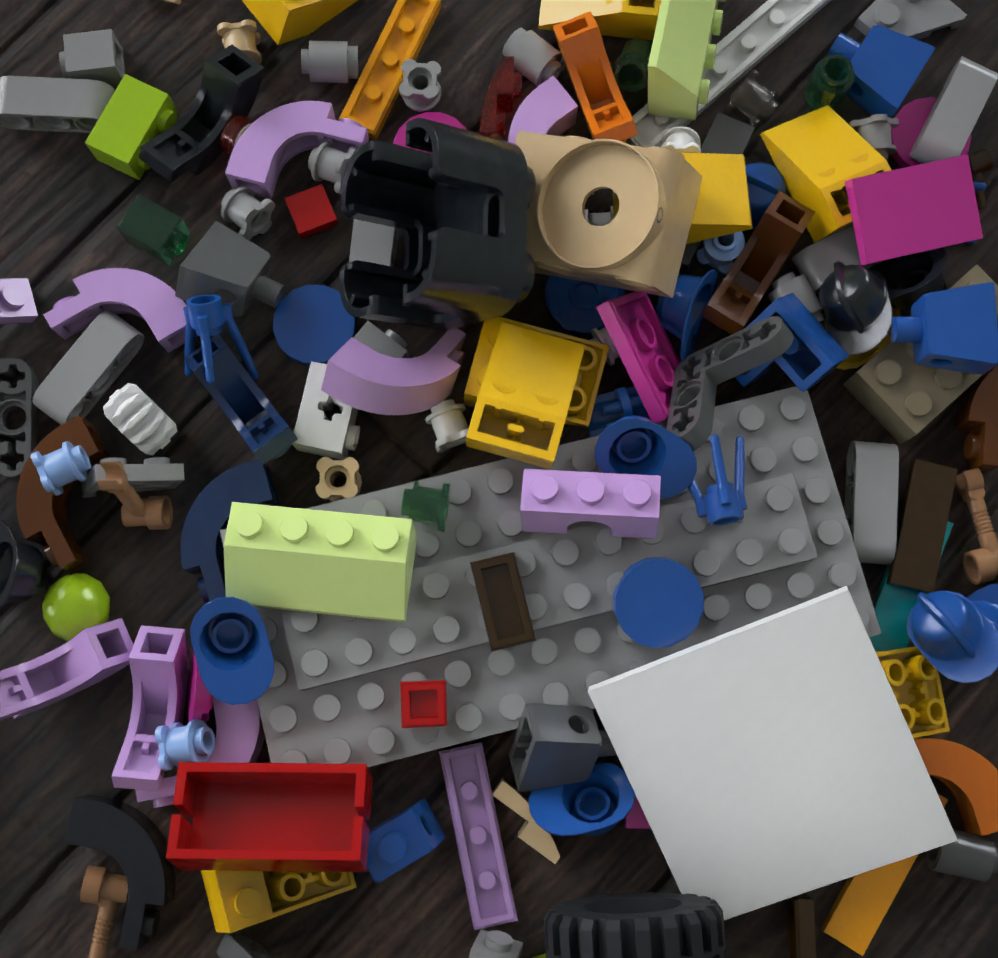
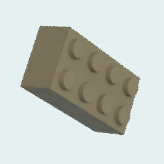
[843,264,998,445]

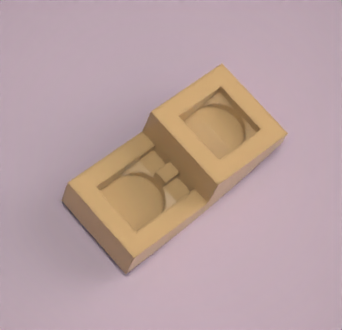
[492,778,560,864]

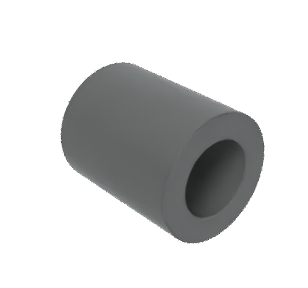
[926,829,998,882]

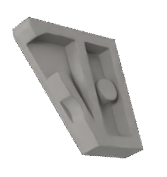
[854,0,967,40]
[81,457,185,498]

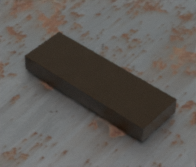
[886,459,958,594]

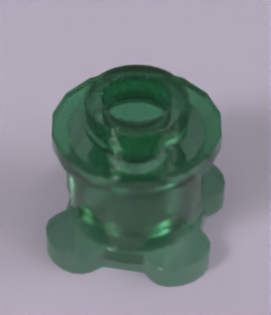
[401,481,451,532]

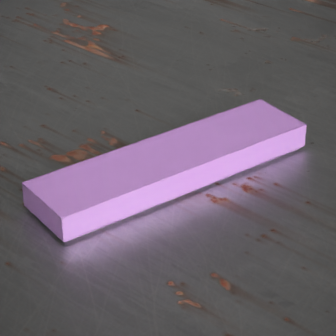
[439,742,518,930]

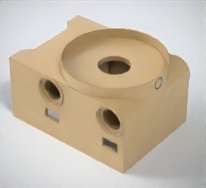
[515,131,703,298]

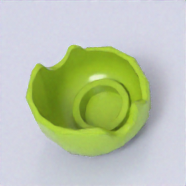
[42,573,110,642]

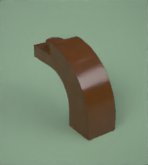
[701,191,815,334]
[954,365,998,473]
[16,415,111,572]

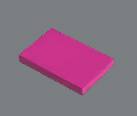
[845,154,983,265]
[596,291,680,424]

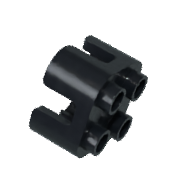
[339,118,536,331]

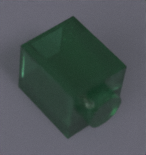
[117,194,190,265]

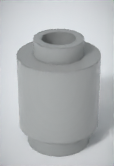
[502,27,563,87]
[301,40,358,83]
[768,272,825,324]

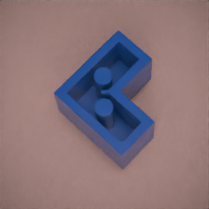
[735,293,849,392]

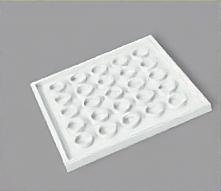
[588,586,958,920]

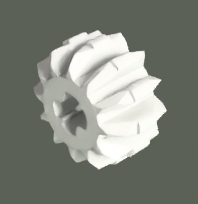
[103,383,177,455]

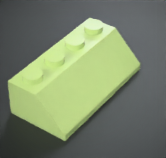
[648,0,726,120]
[223,502,418,622]

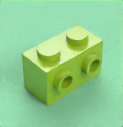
[85,74,178,180]

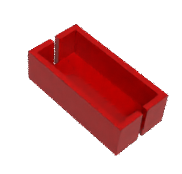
[166,762,373,872]

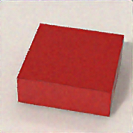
[284,184,339,239]
[400,680,448,728]

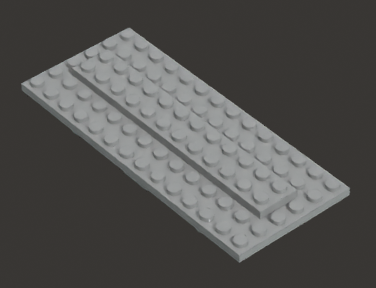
[220,386,881,767]

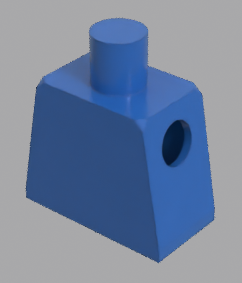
[827,25,935,118]
[889,282,998,375]
[367,798,446,883]

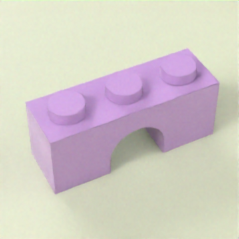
[520,469,661,539]

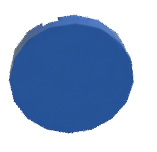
[544,276,626,336]
[273,285,356,367]
[613,557,704,648]

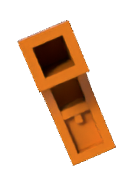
[552,11,638,142]
[913,737,998,836]

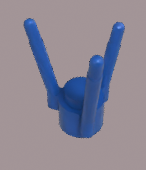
[183,294,259,384]
[688,434,747,526]

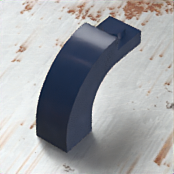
[184,334,298,465]
[180,459,279,603]

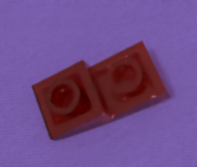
[480,56,522,136]

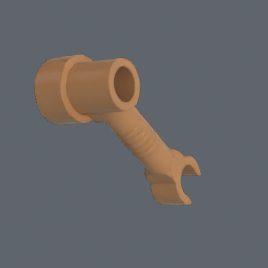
[97,461,173,530]
[955,468,998,585]
[80,865,128,958]

